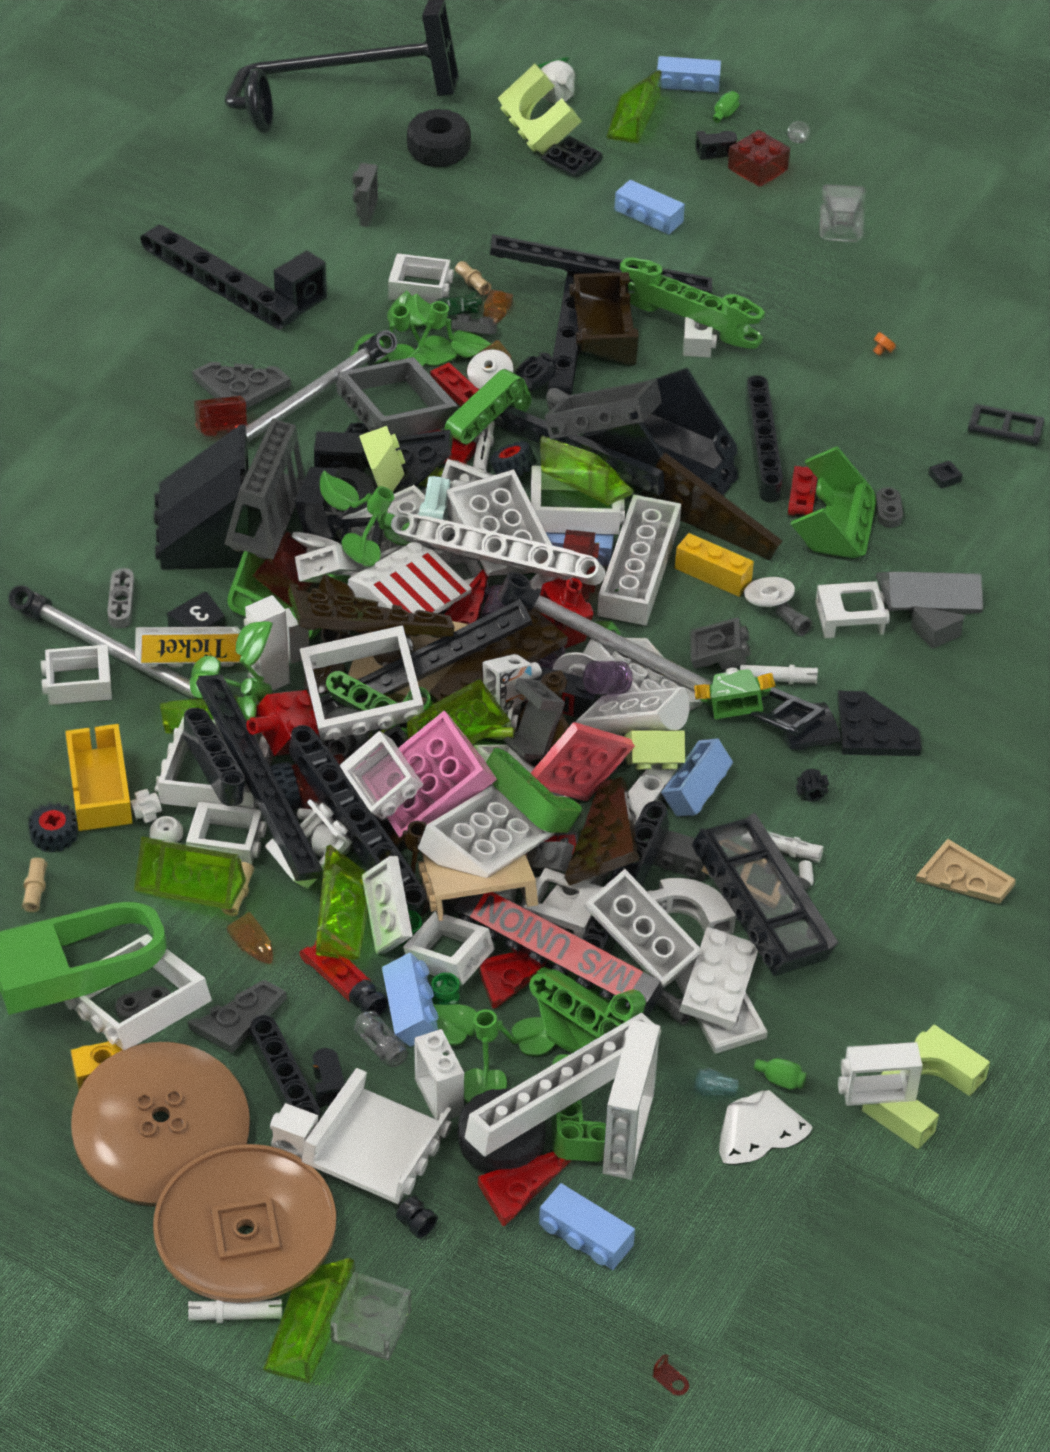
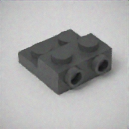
[352,163,378,227]
[690,617,751,670]

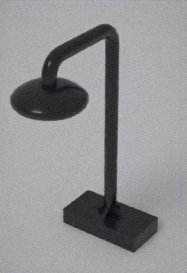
[225,0,460,133]

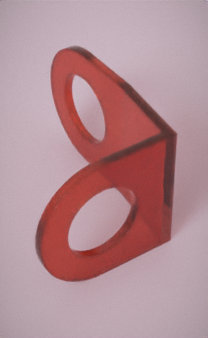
[652,1354,689,1395]

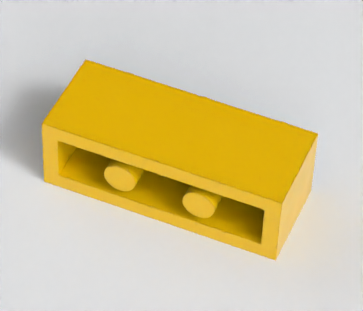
[675,533,754,597]

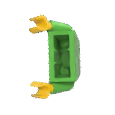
[694,668,776,719]

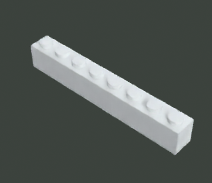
[465,1013,661,1157]

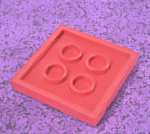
[531,722,635,801]

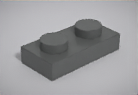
[527,842,574,872]

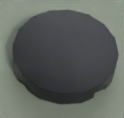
[515,352,556,392]

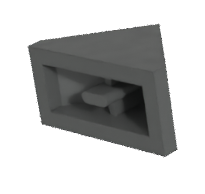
[911,606,965,649]

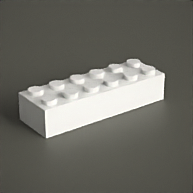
[598,495,681,626]

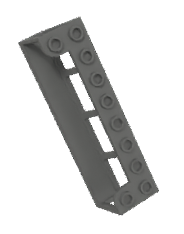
[225,418,305,559]

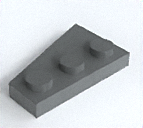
[187,980,287,1053]

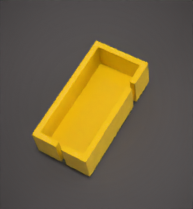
[65,724,133,831]

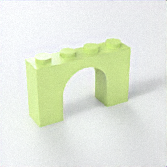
[498,64,582,155]
[862,1025,990,1149]

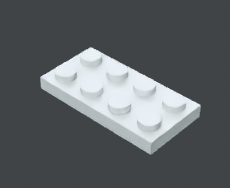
[679,927,758,1030]

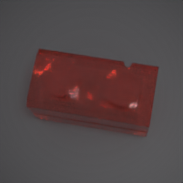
[194,396,247,436]

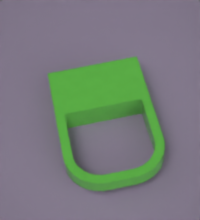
[0,902,167,1015]

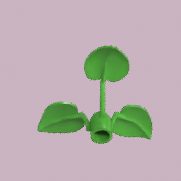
[350,291,457,367]
[387,293,492,367]
[320,470,411,567]
[190,621,273,721]
[433,1004,556,1103]

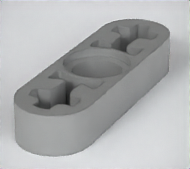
[107,568,135,629]

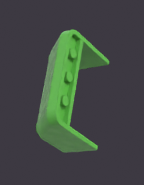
[791,446,876,559]
[227,551,351,641]

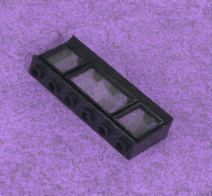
[692,812,839,977]

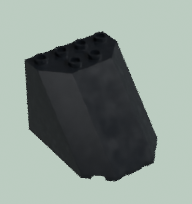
[582,368,738,495]
[154,425,249,570]

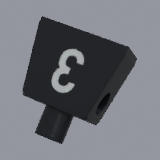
[167,591,226,627]

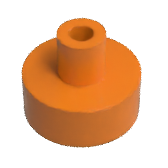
[873,332,897,357]

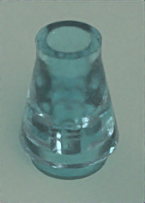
[694,1067,738,1096]

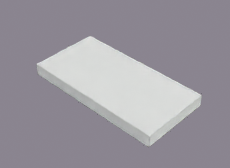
[675,959,767,1054]

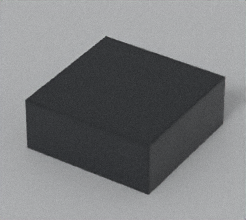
[929,460,963,489]

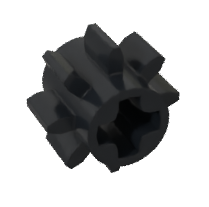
[796,769,829,802]

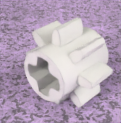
[130,789,162,823]

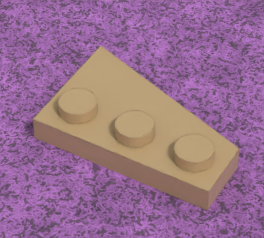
[916,839,1016,904]

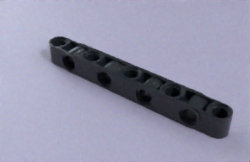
[140,224,300,330]
[548,271,583,395]
[289,725,426,917]

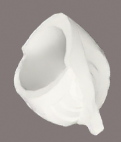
[542,60,575,103]

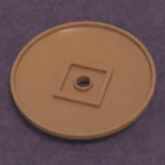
[71,1042,250,1206]
[153,1144,336,1303]

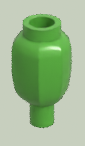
[713,91,740,123]
[754,1058,808,1090]

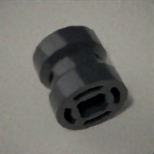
[349,979,388,1019]
[396,1196,438,1238]

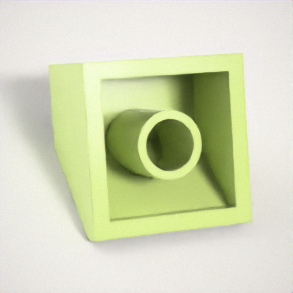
[359,426,405,492]
[623,731,685,770]

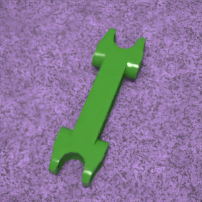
[620,258,765,349]

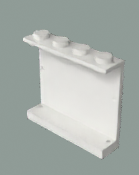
[301,1068,452,1204]

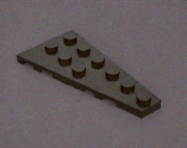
[640,453,783,561]
[288,583,455,638]
[429,609,568,713]
[564,776,639,886]

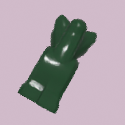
[436,292,483,317]

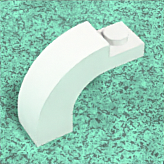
[647,878,736,934]

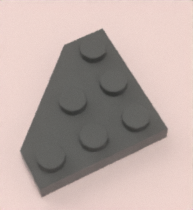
[192,362,291,415]

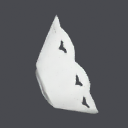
[719,1090,813,1164]

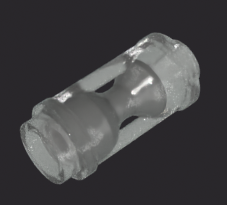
[354,1011,408,1067]

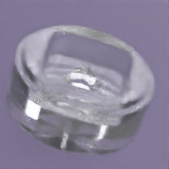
[787,121,810,143]

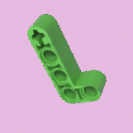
[445,369,532,444]
[326,671,433,739]
[486,748,582,833]
[529,969,646,1038]
[551,1054,606,1162]

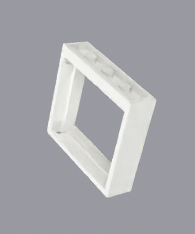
[531,466,625,534]
[300,626,425,742]
[155,716,274,809]
[64,934,212,1050]
[603,1020,660,1180]

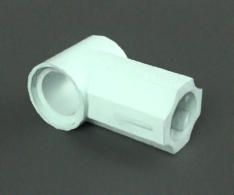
[419,476,451,521]

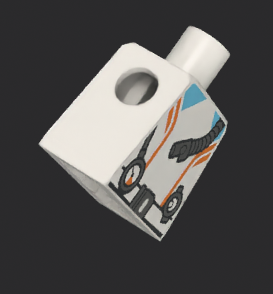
[483,654,542,715]

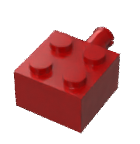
[540,578,593,651]
[246,690,320,756]

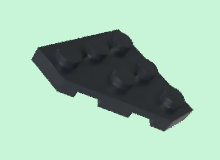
[377,430,453,494]
[837,690,922,756]

